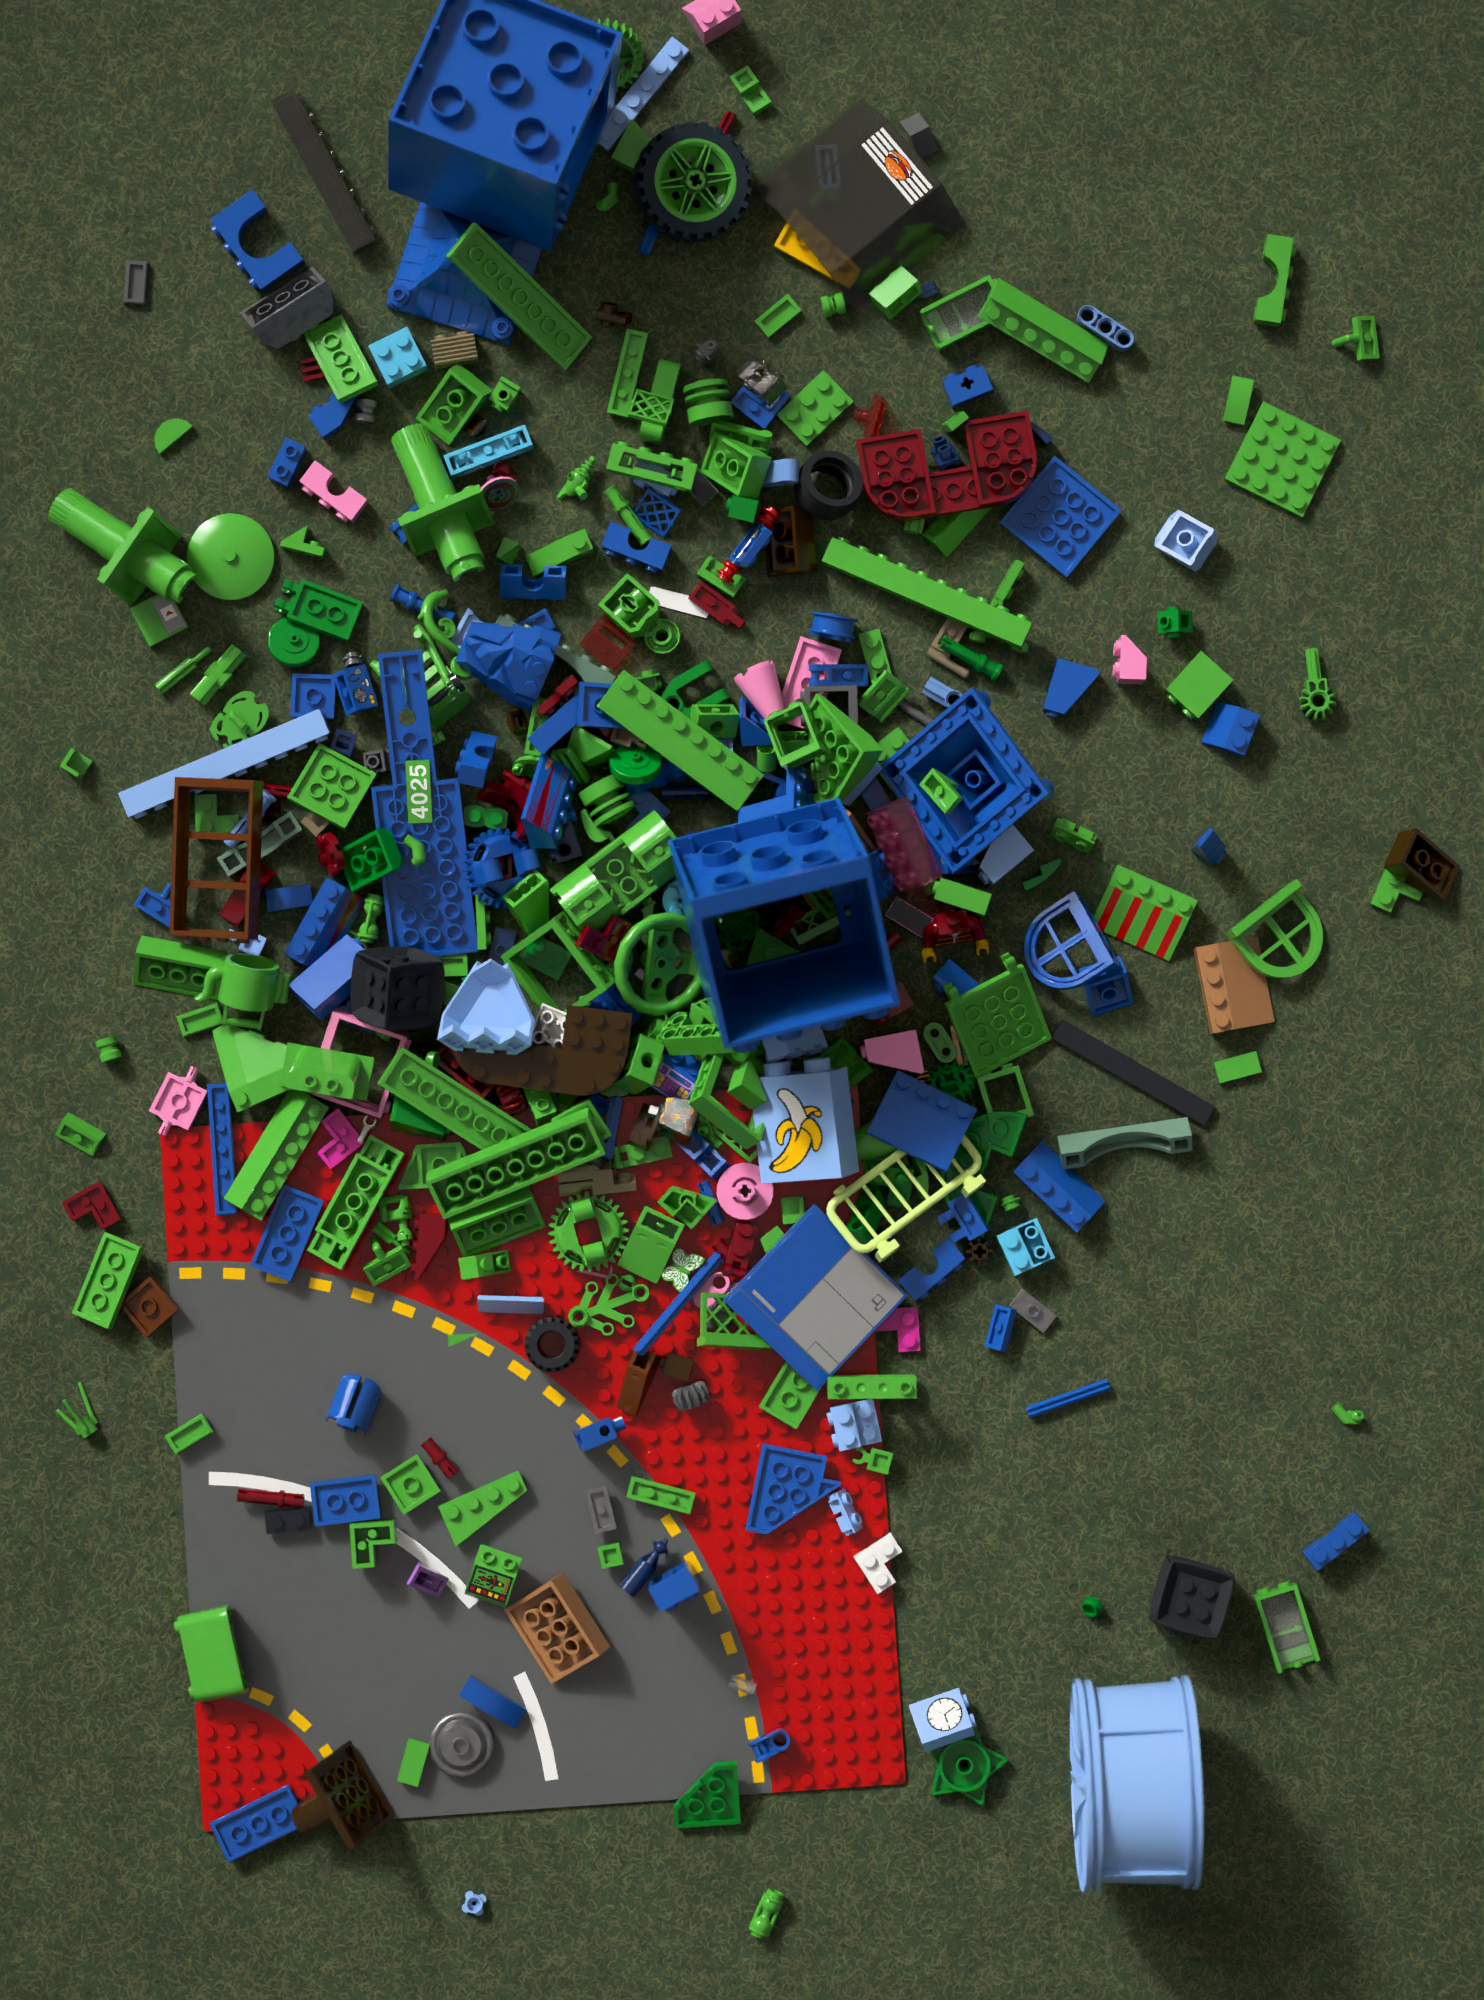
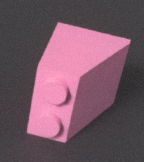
[682,0,741,46]
[860,1030,925,1075]

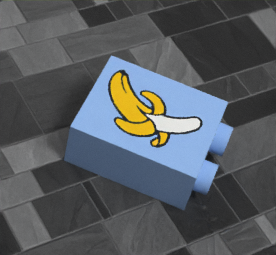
[752,1057,859,1184]

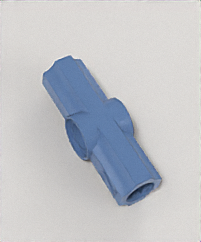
[921,677,963,709]

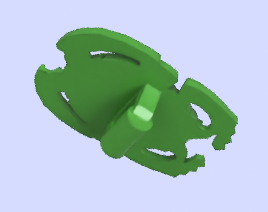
[209,691,269,748]

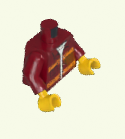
[921,910,989,963]

